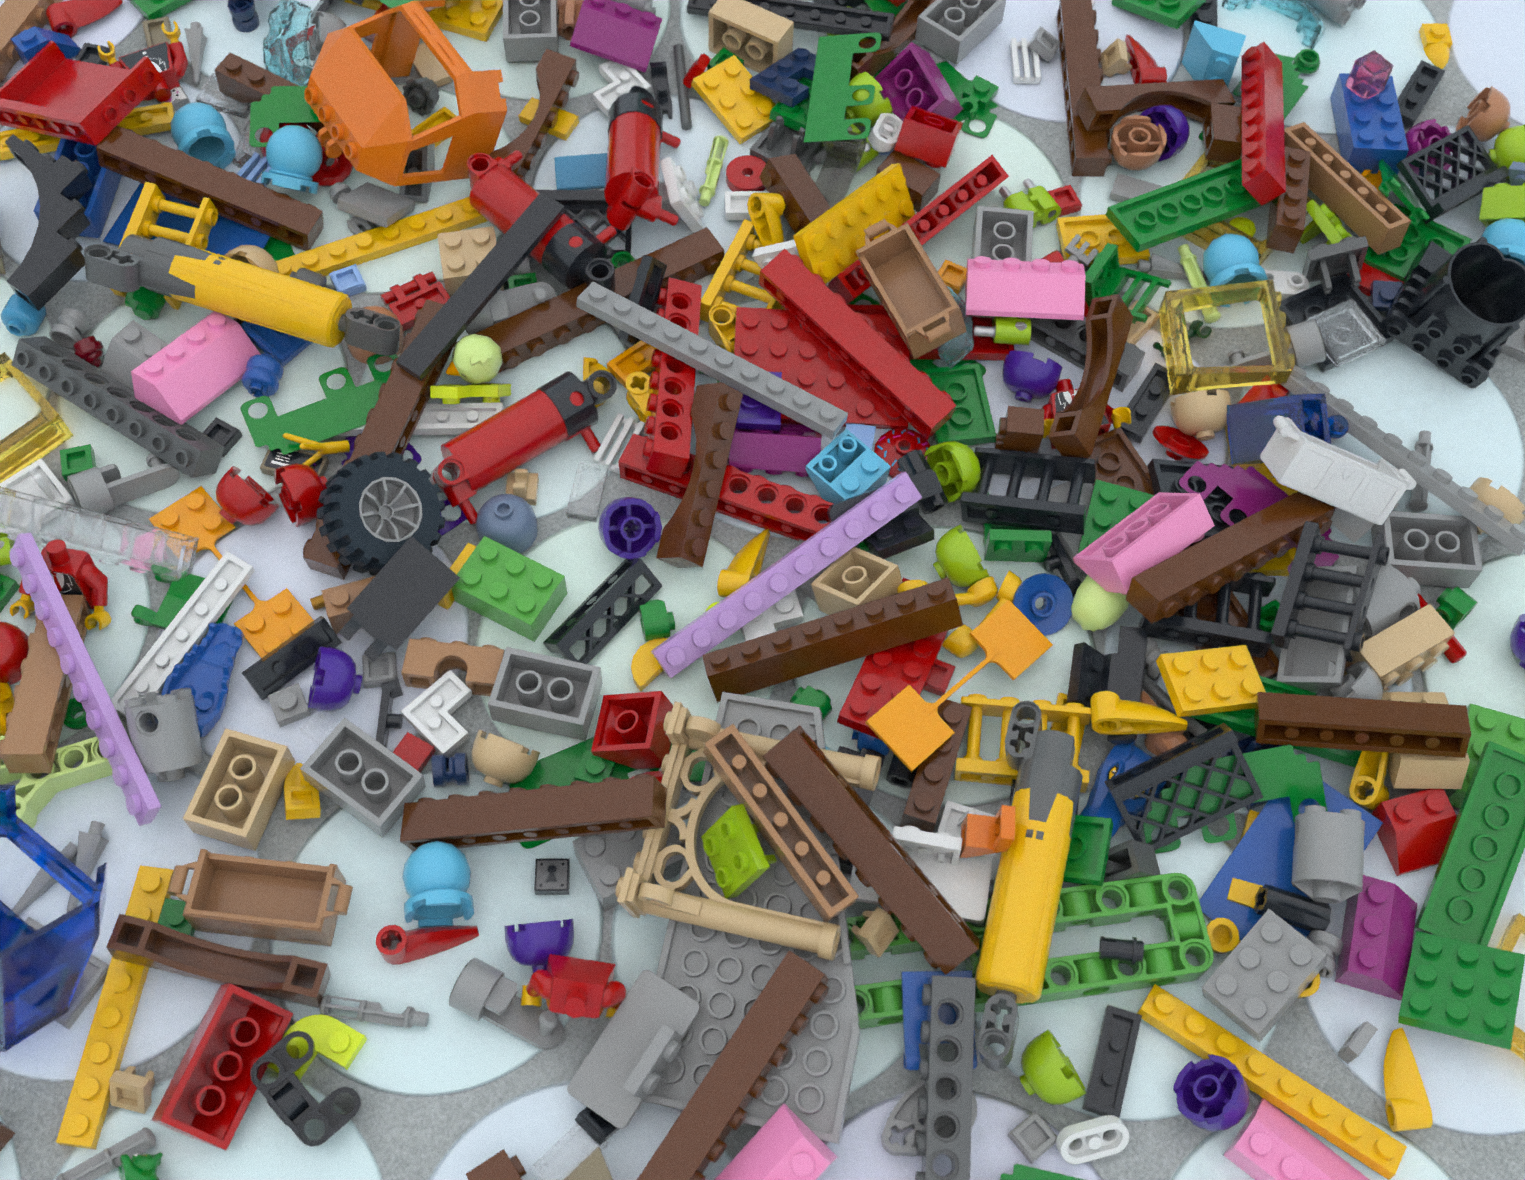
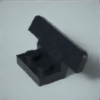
[827,470,943,559]
[1067,626,1148,744]

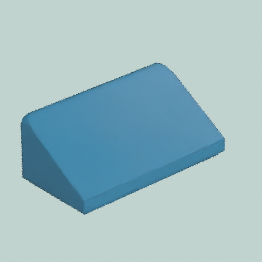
[554,153,607,190]

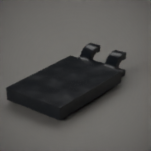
[338,536,460,662]

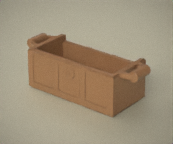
[856,218,967,359]
[168,849,353,947]

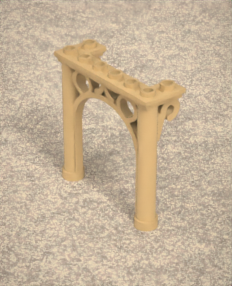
[615,701,881,961]

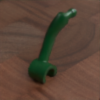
[1153,320,1212,357]

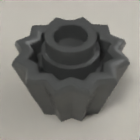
[402,77,440,115]

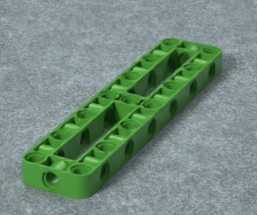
[847,873,1214,1029]

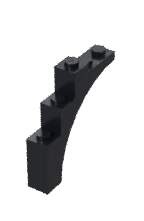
[5,134,93,311]

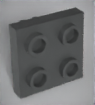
[750,115,824,168]
[1302,236,1369,295]

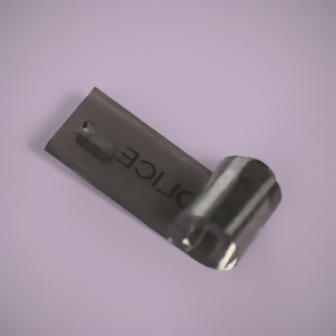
[815,130,867,208]

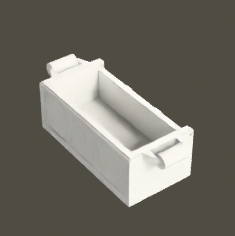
[1260,416,1416,525]

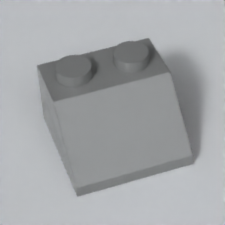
[100,320,168,390]

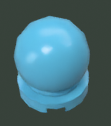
[170,102,236,169]
[260,125,323,194]
[1481,218,1525,267]
[1203,234,1268,307]
[402,841,474,928]

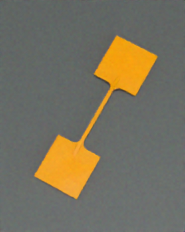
[149,486,314,658]
[865,600,1053,772]

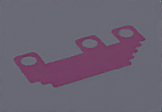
[1179,461,1339,573]

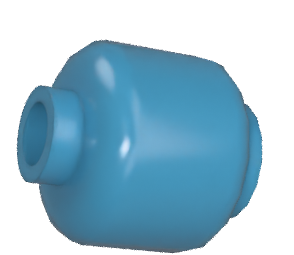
[0,294,46,336]

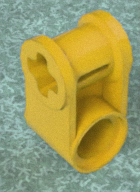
[708,304,736,354]
[625,372,653,423]

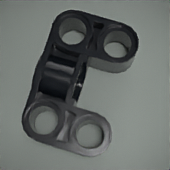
[250,1031,361,1147]

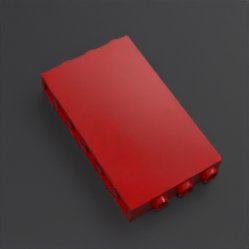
[0,41,164,146]

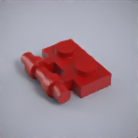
[380,271,450,331]

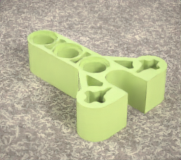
[0,736,112,834]

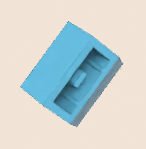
[805,429,891,504]

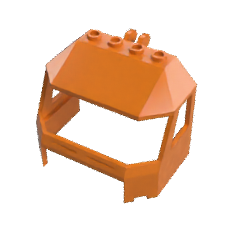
[304,0,507,187]

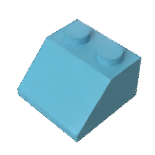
[1181,20,1246,87]

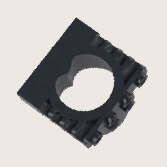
[1379,237,1525,388]

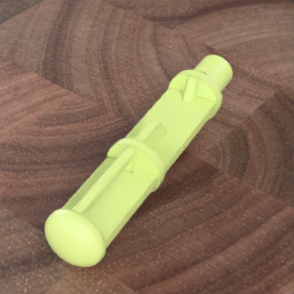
[699,135,729,206]
[1178,244,1221,323]

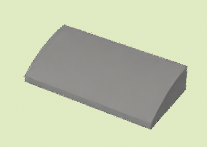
[1276,566,1360,691]

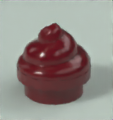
[73,336,104,367]

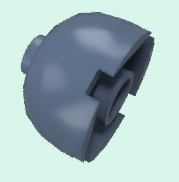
[476,494,538,553]

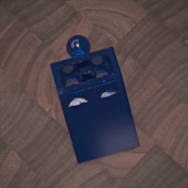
[1227,393,1349,465]

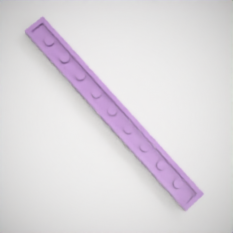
[651,472,922,678]
[10,532,161,826]

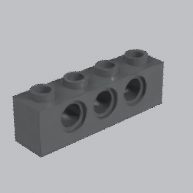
[1029,317,1146,392]

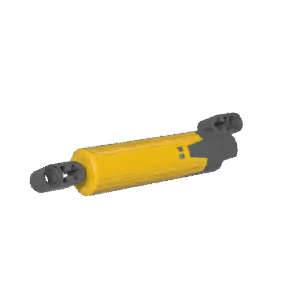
[84,234,400,356]
[975,701,1083,1070]

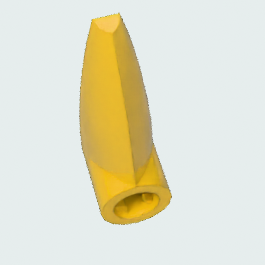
[747,192,785,247]
[717,529,770,597]
[1090,691,1188,735]
[1349,751,1389,810]
[1384,1027,1433,1132]

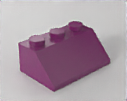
[570,0,662,73]
[875,42,963,121]
[729,423,822,477]
[1335,875,1418,1001]

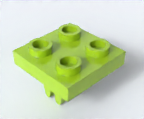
[1300,199,1352,245]
[701,804,777,899]

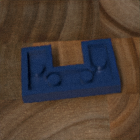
[750,48,816,108]

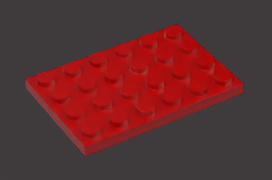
[734,307,910,429]

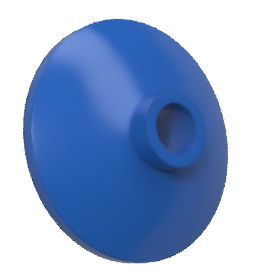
[1013,573,1073,636]

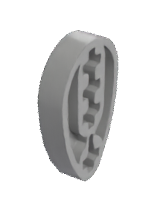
[881,1078,977,1156]

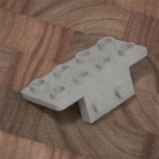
[567,970,701,1129]

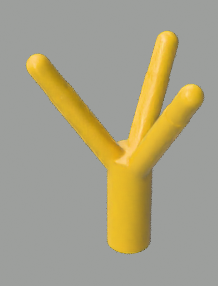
[283,433,350,467]

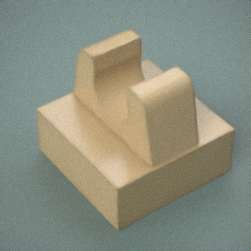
[1101,38,1132,78]
[505,469,539,505]
[851,907,899,958]
[109,1066,155,1114]

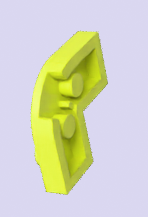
[430,383,511,404]
[268,1014,367,1080]

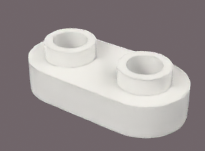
[868,113,903,153]
[1259,270,1309,300]
[1056,1115,1129,1164]

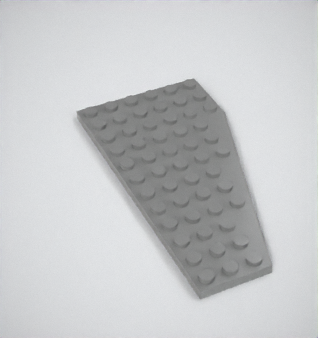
[643,692,861,1144]

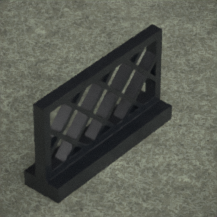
[1396,125,1509,224]
[528,190,632,259]
[1104,723,1263,851]

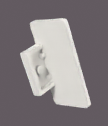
[850,826,992,923]

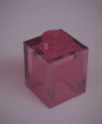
[1345,50,1394,101]

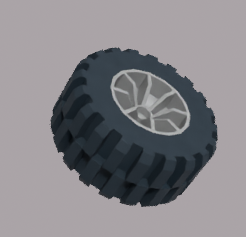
[317,451,445,576]

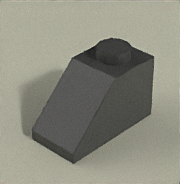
[400,144,435,202]
[1081,839,1161,885]

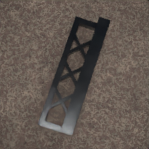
[543,558,662,664]

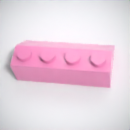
[965,256,1085,320]
[131,311,261,425]
[1073,492,1215,595]
[1224,1098,1370,1180]
[715,1103,837,1180]

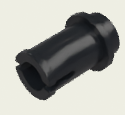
[1099,936,1144,965]

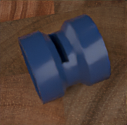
[227,0,260,32]
[432,752,469,787]

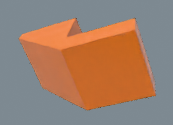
[960,805,1016,858]

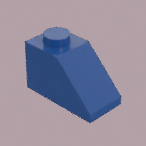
[11,26,81,65]

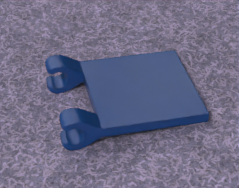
[901,970,977,1070]

